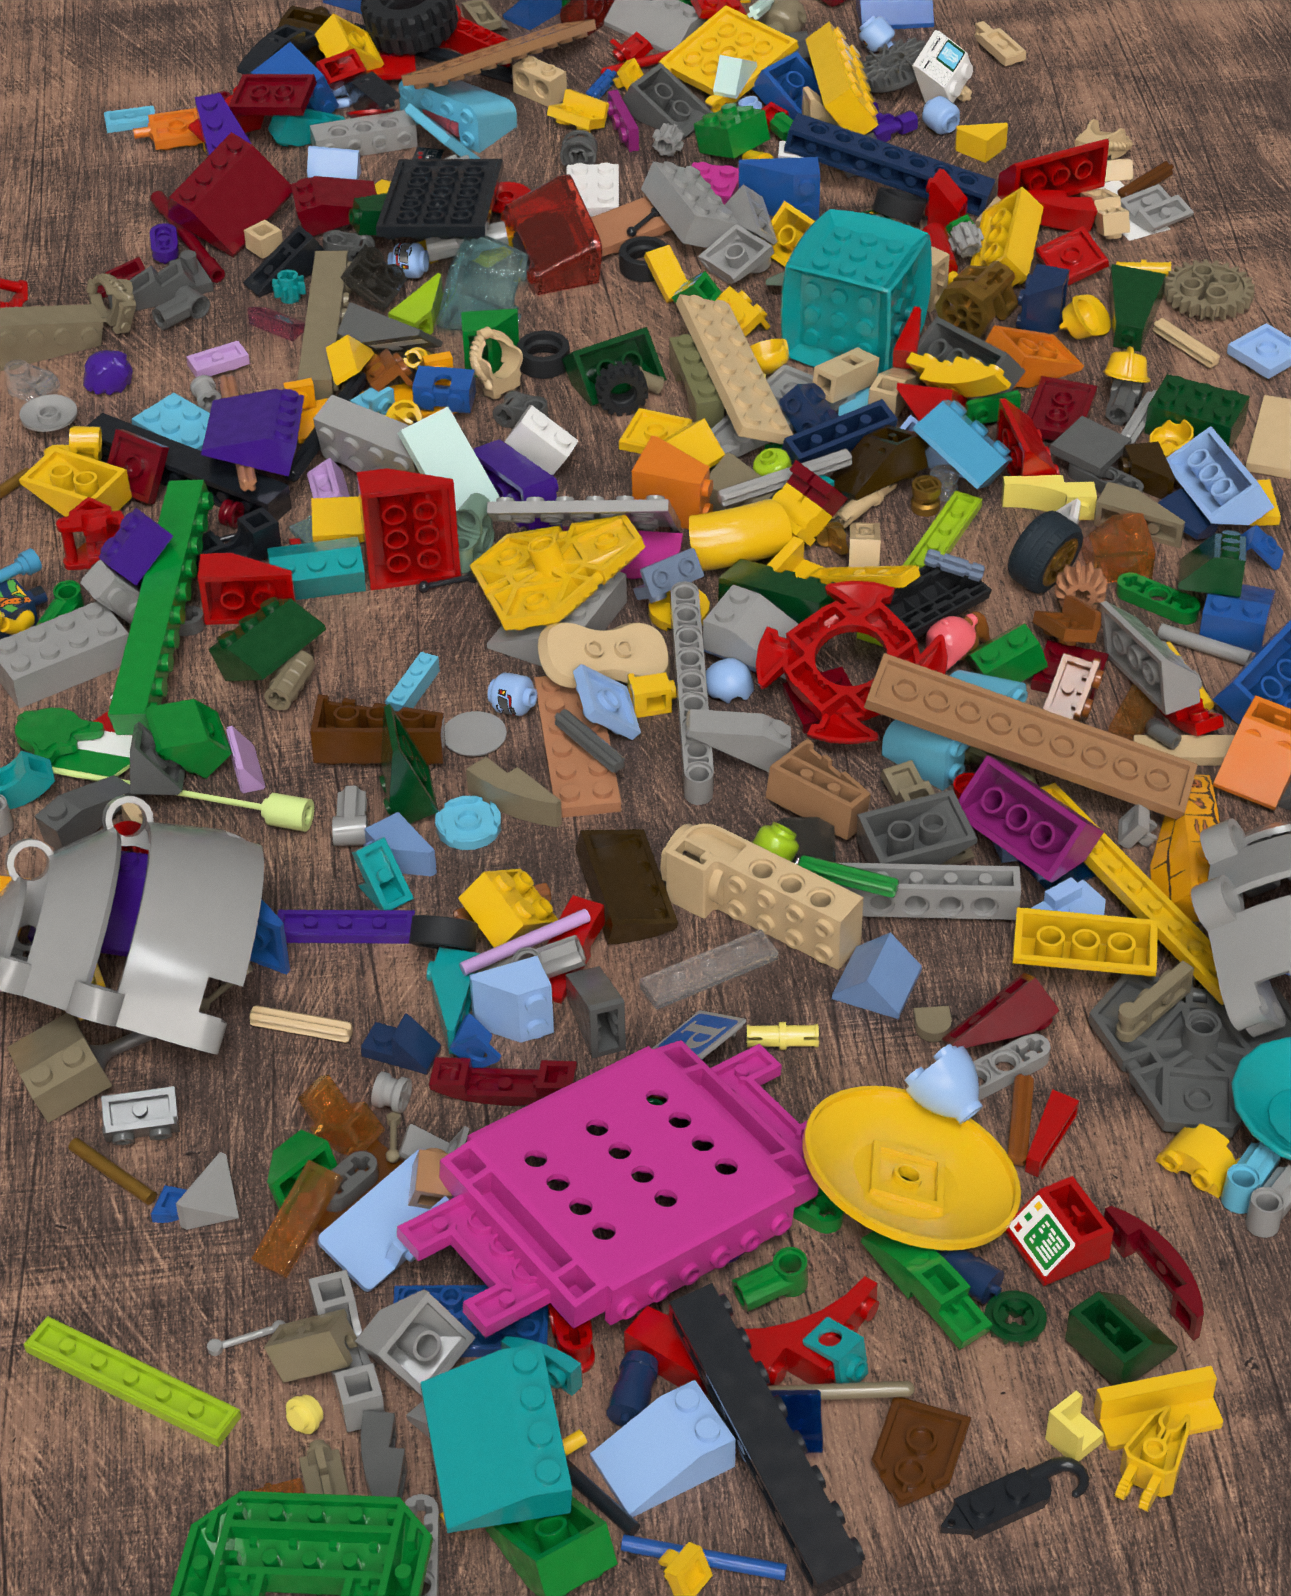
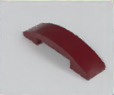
[429,1057,578,1106]
[1104,1206,1204,1341]

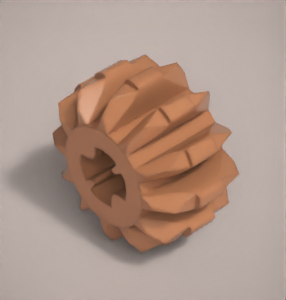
[1055,561,1108,609]

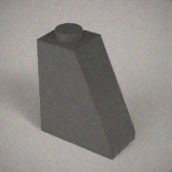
[566,966,626,1059]

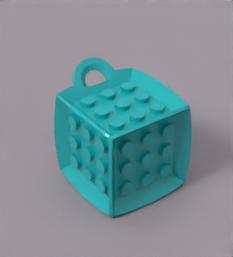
[780,209,932,376]

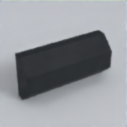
[885,565,992,638]

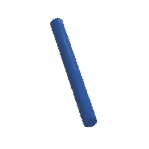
[621,1534,787,1581]

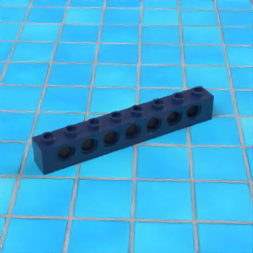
[784,113,996,216]

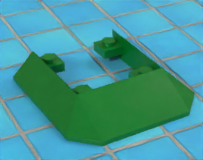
[170,1491,433,1596]

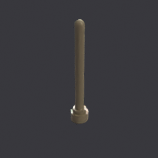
[768,1381,915,1401]

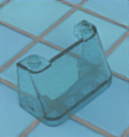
[436,235,530,330]

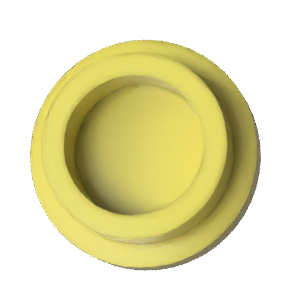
[286,1394,323,1434]

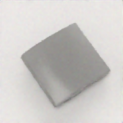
[1121,184,1194,232]

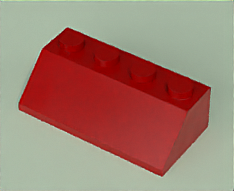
[997,138,1109,200]

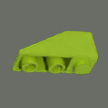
[388,273,443,335]

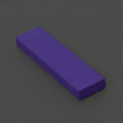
[277,910,415,944]

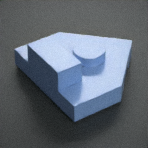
[1031,877,1106,915]

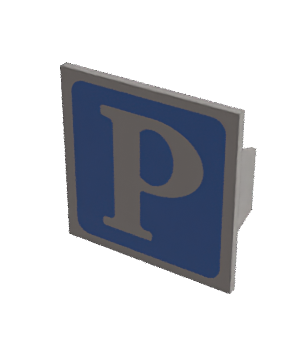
[652,1010,747,1060]

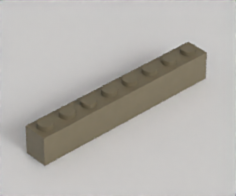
[297,251,354,400]

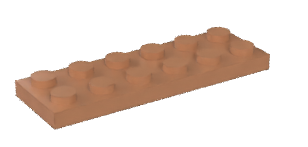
[534,676,621,818]

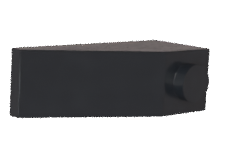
[243,225,325,298]

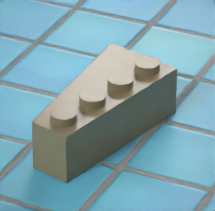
[0,304,104,371]

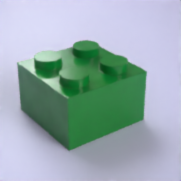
[693,103,770,159]

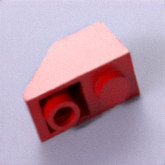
[925,168,968,227]

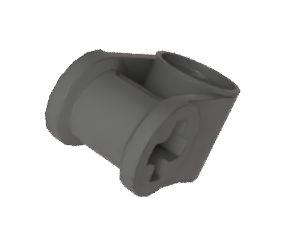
[323,230,376,269]
[493,391,549,428]

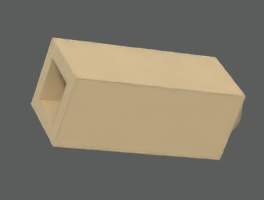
[812,347,880,403]

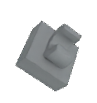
[1118,804,1157,849]

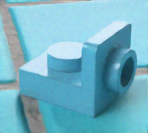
[350,386,395,415]

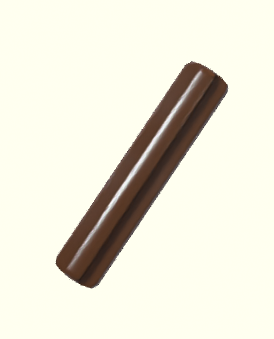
[1117,161,1174,198]

